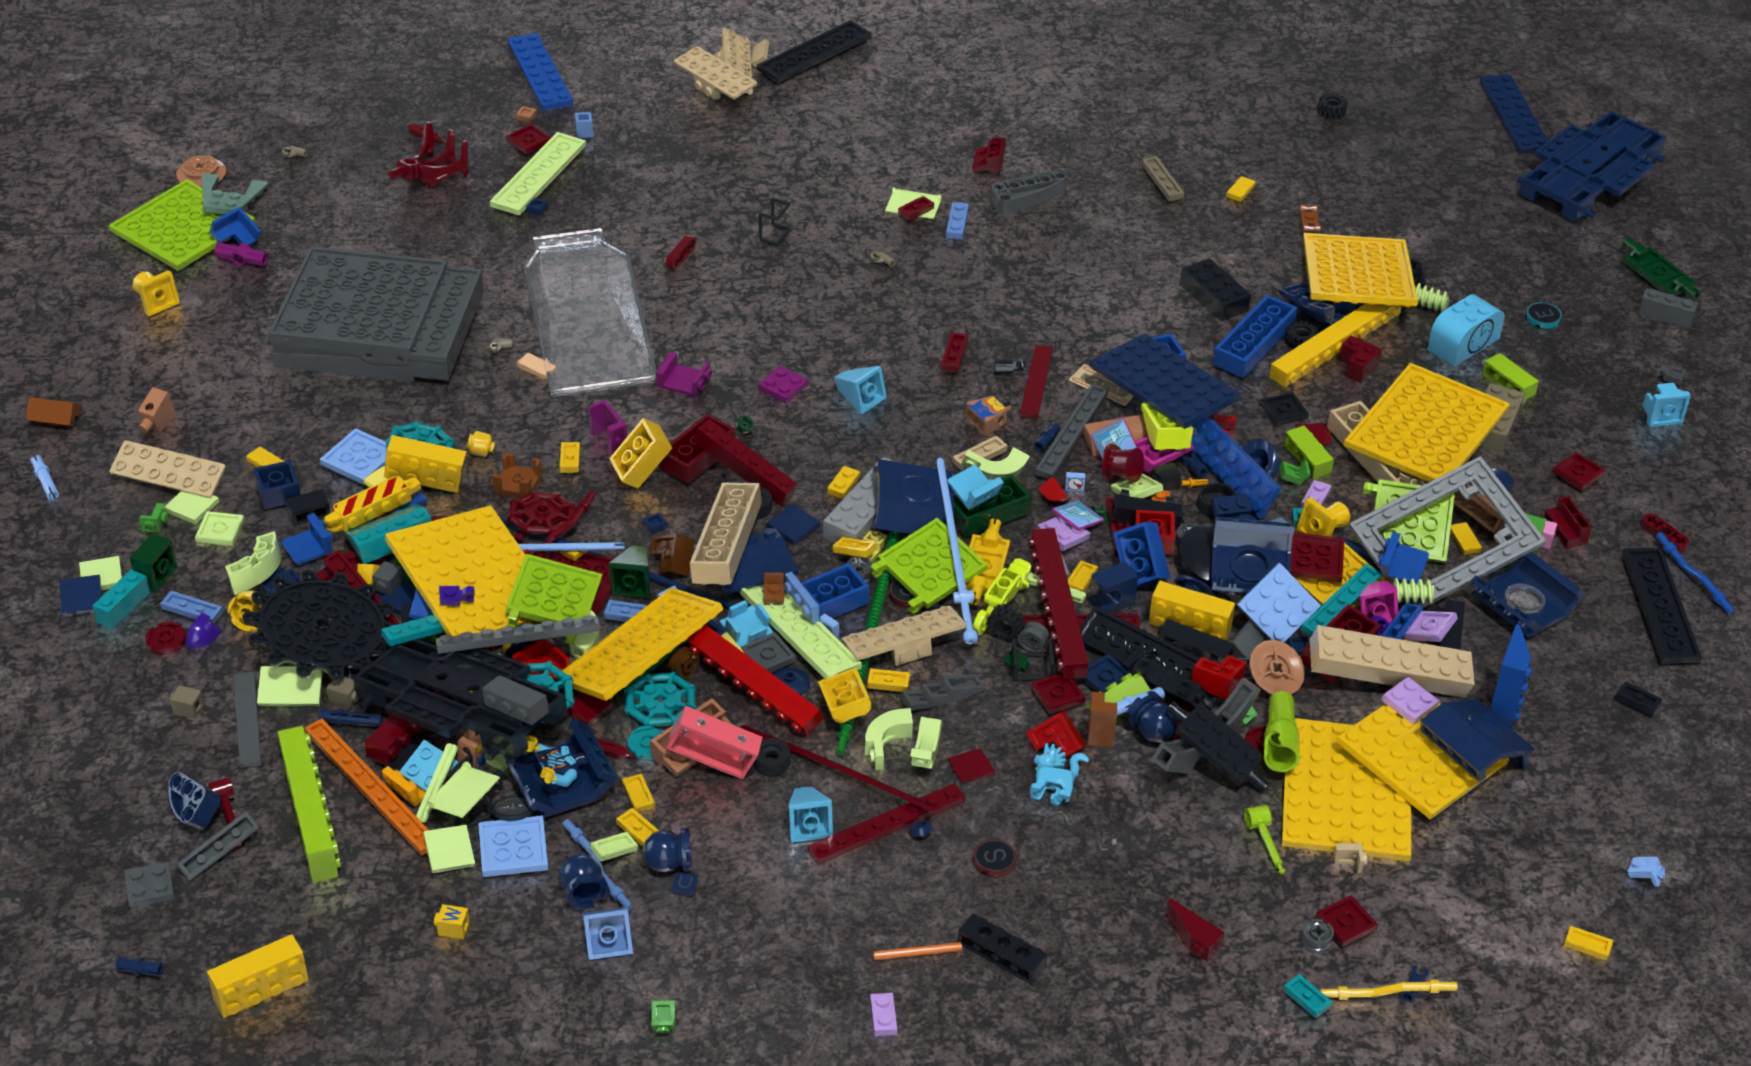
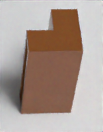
[26,397,82,426]
[1087,692,1118,748]

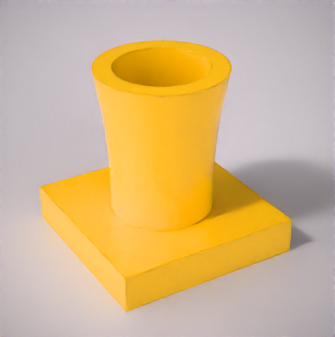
[133,270,180,317]
[1296,497,1350,537]

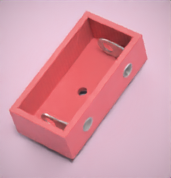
[666,706,762,780]

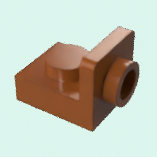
[763,573,784,603]

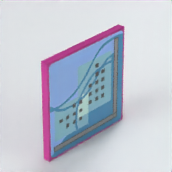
[1091,418,1138,459]
[1052,500,1105,531]

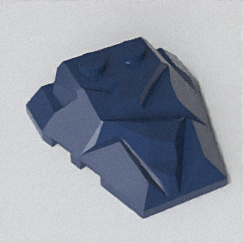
[1278,283,1364,327]

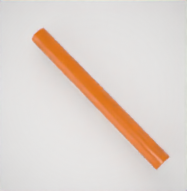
[873,942,962,961]

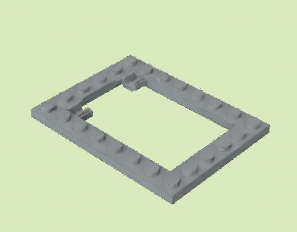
[1349,456,1546,608]

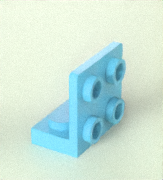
[947,465,1004,510]
[400,740,460,791]

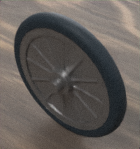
[491,796,534,820]

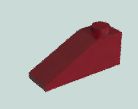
[1166,898,1225,962]

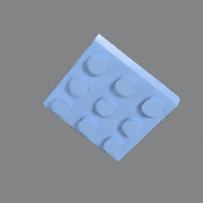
[320,428,388,485]
[1236,563,1321,642]
[479,816,548,877]

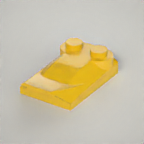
[818,668,872,723]

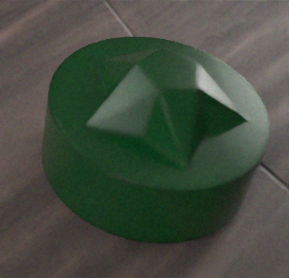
[735,415,754,435]

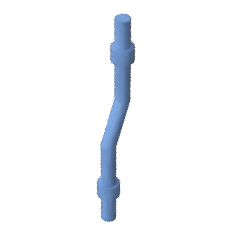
[563,819,633,911]

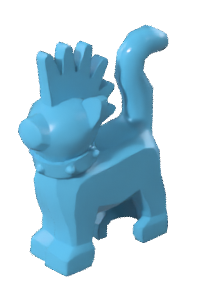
[1030,743,1089,806]

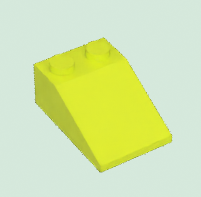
[1141,403,1193,451]

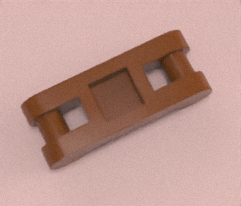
[1299,204,1321,234]

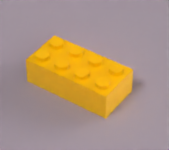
[384,435,467,493]
[1149,581,1235,641]
[207,934,308,1018]

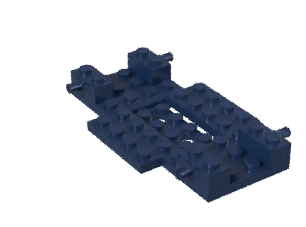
[1517,111,1667,222]

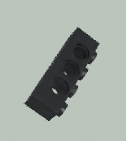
[957,913,1048,985]

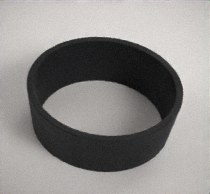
[1196,483,1237,519]

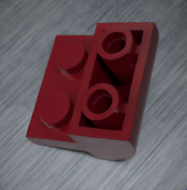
[972,137,1006,175]

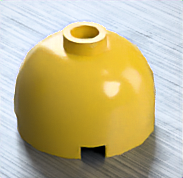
[228,591,261,631]

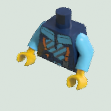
[526,735,588,792]

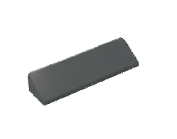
[1231,619,1266,659]
[175,811,260,881]

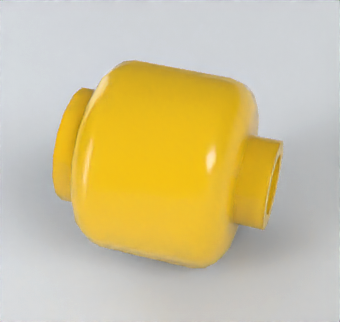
[466,431,495,457]

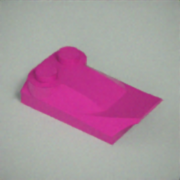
[1135,436,1194,474]

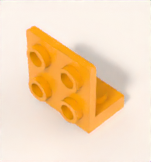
[382,766,426,807]

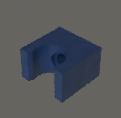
[1089,561,1138,614]

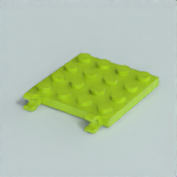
[1356,479,1455,564]
[871,518,987,615]
[505,554,603,644]

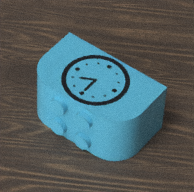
[1427,294,1505,367]

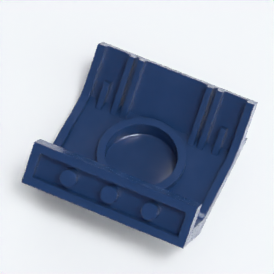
[872,459,954,534]
[1211,517,1295,596]
[1420,699,1535,782]
[503,719,618,818]

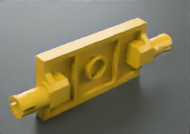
[965,519,1011,605]

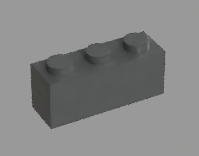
[1638,288,1698,329]
[482,675,549,725]

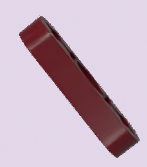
[666,234,697,270]
[1641,513,1689,553]

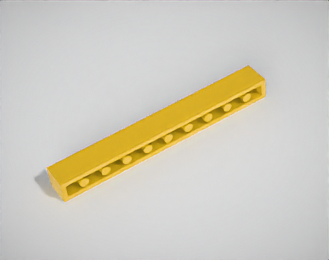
[1269,303,1401,388]

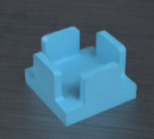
[1643,383,1691,427]
[719,600,773,648]

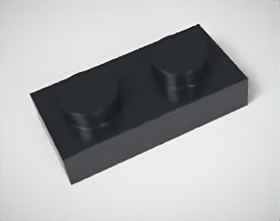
[1615,681,1662,716]

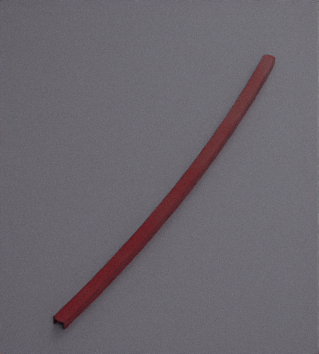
[740,725,935,812]

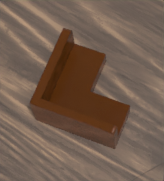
[649,533,694,577]

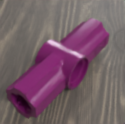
[214,242,269,267]

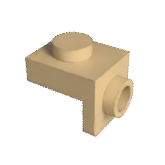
[1333,843,1367,873]

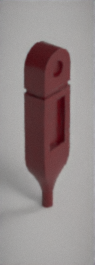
[408,124,445,144]
[596,738,636,759]

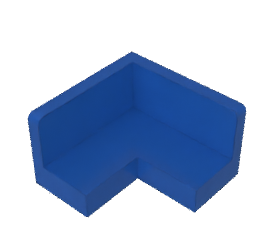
[209,207,261,247]

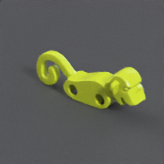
[973,558,1031,636]

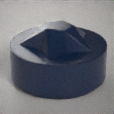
[910,821,933,838]

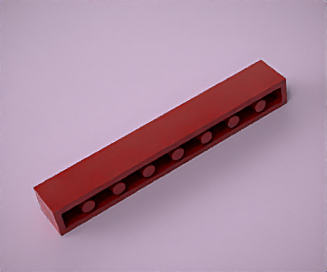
[687,624,824,736]

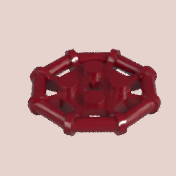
[507,491,577,536]

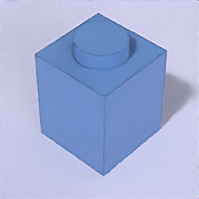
[575,112,593,139]

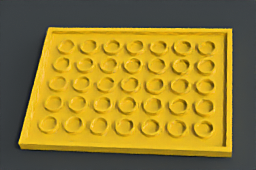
[1303,233,1418,307]
[1343,363,1510,482]
[385,505,538,636]
[1281,718,1411,861]

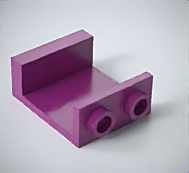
[656,351,712,397]
[589,400,627,457]

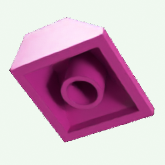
[1360,581,1398,624]

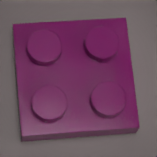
[758,366,808,404]

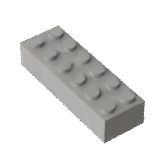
[823,457,892,543]

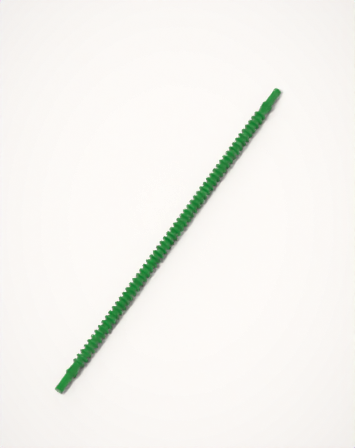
[836,531,901,756]

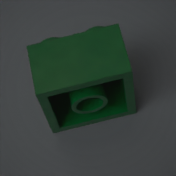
[130,533,178,593]

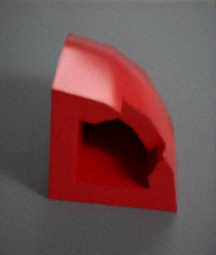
[1038,477,1069,503]

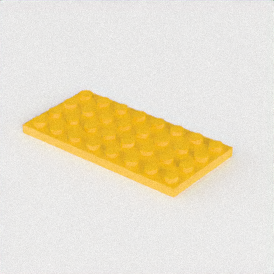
[555,587,723,701]

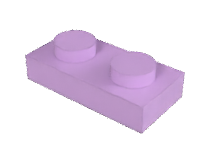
[1301,480,1332,508]
[870,993,897,1036]

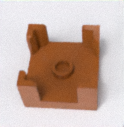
[492,453,542,498]

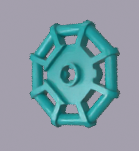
[385,421,456,448]
[523,661,575,723]
[624,671,697,726]

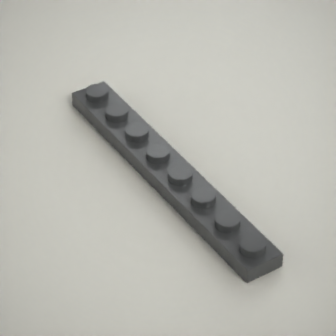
[1035,384,1108,479]
[435,615,601,654]

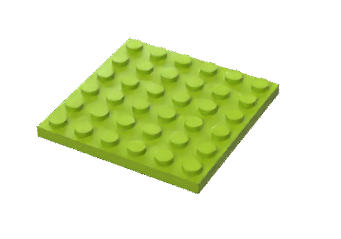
[108,179,256,271]

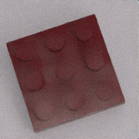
[1290,532,1345,583]

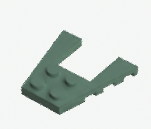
[202,173,269,215]

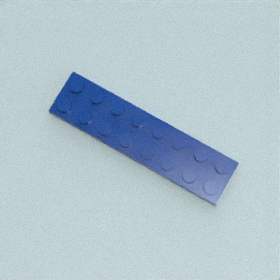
[508,33,574,111]
[1191,416,1282,519]

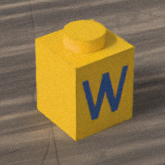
[434,904,470,939]

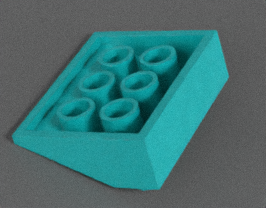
[344,504,432,564]

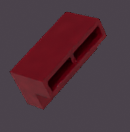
[1544,496,1592,549]

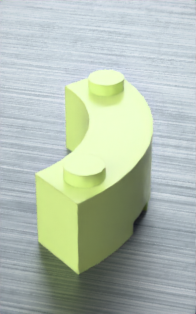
[225,531,281,595]

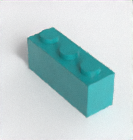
[92,570,150,629]

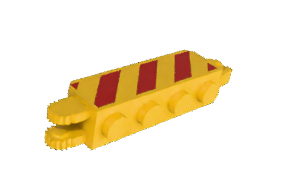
[324,476,421,534]

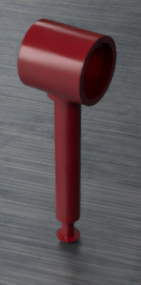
[208,777,243,846]

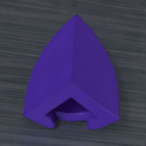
[186,612,222,648]

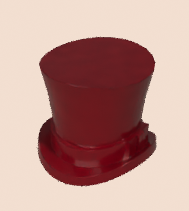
[1102,443,1144,483]

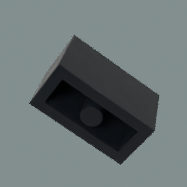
[285,489,331,527]

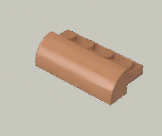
[650,698,733,777]

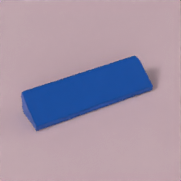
[1381,603,1423,639]

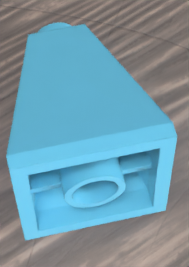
[835,366,887,414]
[789,787,833,843]

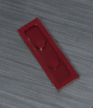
[940,332,968,373]

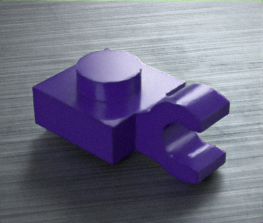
[439,586,475,606]

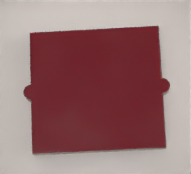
[1295,423,1333,446]
[567,692,612,725]
[948,748,995,784]

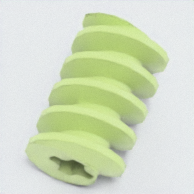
[1415,283,1450,313]
[1393,578,1434,604]

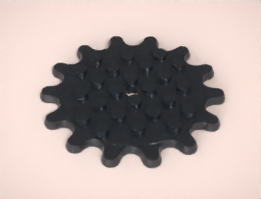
[242,570,398,681]

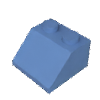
[582,907,633,960]

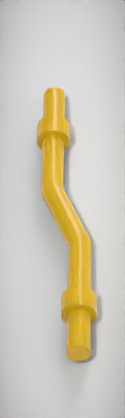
[1320,980,1457,1000]

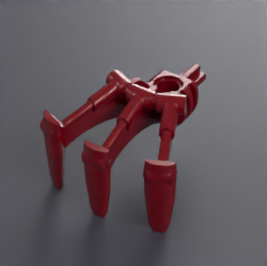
[387,121,469,187]

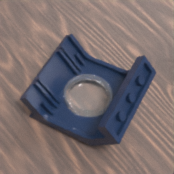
[1471,552,1586,637]

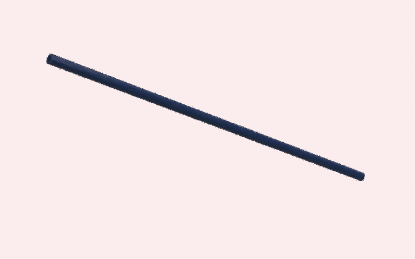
[498,515,771,625]

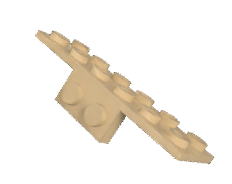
[714,28,753,95]
[674,46,758,100]
[110,440,226,498]
[842,606,966,666]

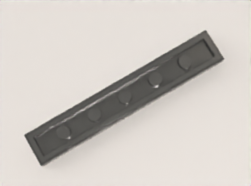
[234,672,262,768]

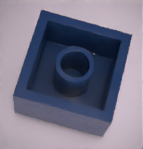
[253,460,301,509]

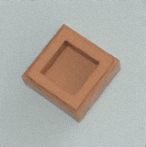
[515,106,537,123]

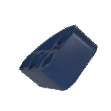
[169,772,221,830]

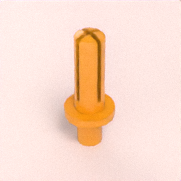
[1181,477,1208,489]

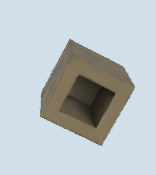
[326,677,360,709]
[169,685,204,719]

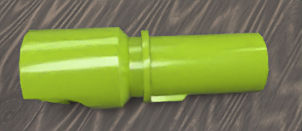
[1264,691,1300,772]

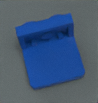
[282,513,333,565]
[1378,532,1429,584]

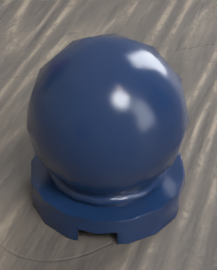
[1127,691,1178,743]
[642,828,692,873]
[559,854,609,911]

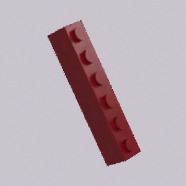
[694,419,798,507]

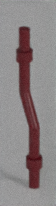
[533,490,596,558]

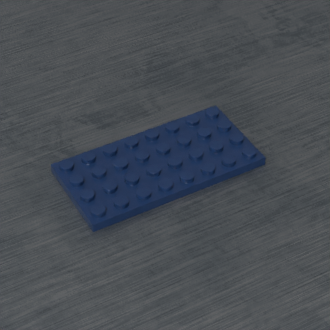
[1090,333,1241,429]

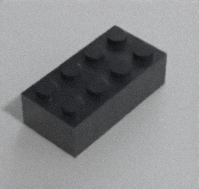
[1180,258,1251,322]

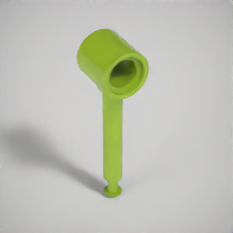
[1244,805,1286,875]

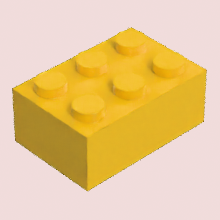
[609,418,672,489]

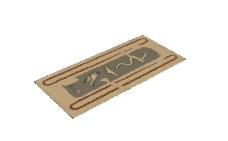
[1068,364,1135,406]

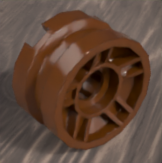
[668,646,700,679]

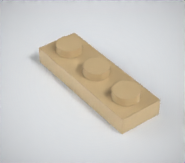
[952,436,1008,471]

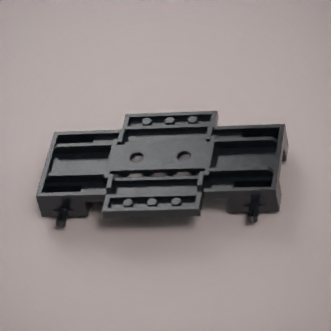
[353,639,568,761]

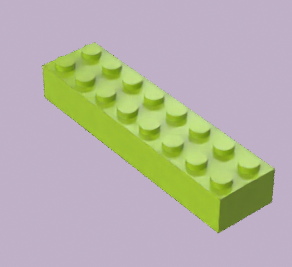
[278,726,341,883]

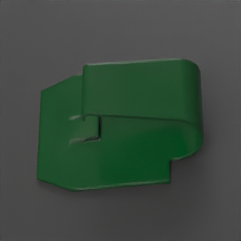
[1092,505,1109,523]
[1004,650,1030,672]

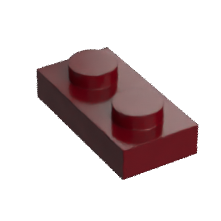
[898,196,934,221]

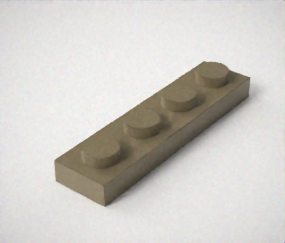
[1142,156,1184,201]

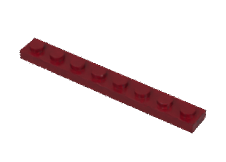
[808,783,965,865]

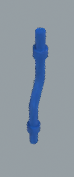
[1656,532,1735,615]

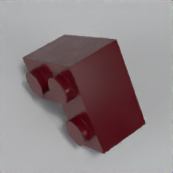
[1339,335,1382,383]

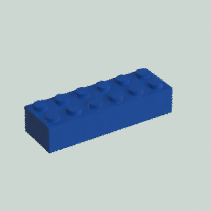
[1212,295,1298,378]

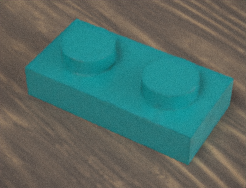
[1283,974,1332,1018]

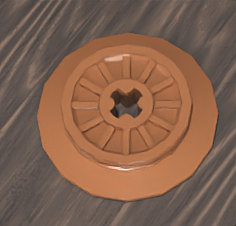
[176,155,226,187]
[1249,640,1305,694]

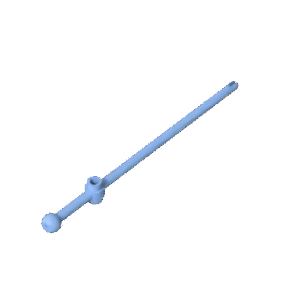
[937,458,978,645]
[393,542,626,554]

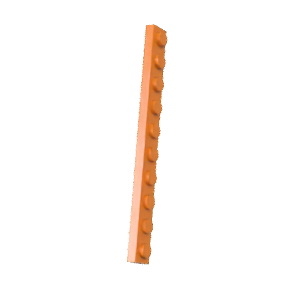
[304,718,429,856]

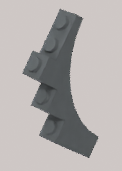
[1151,678,1261,774]

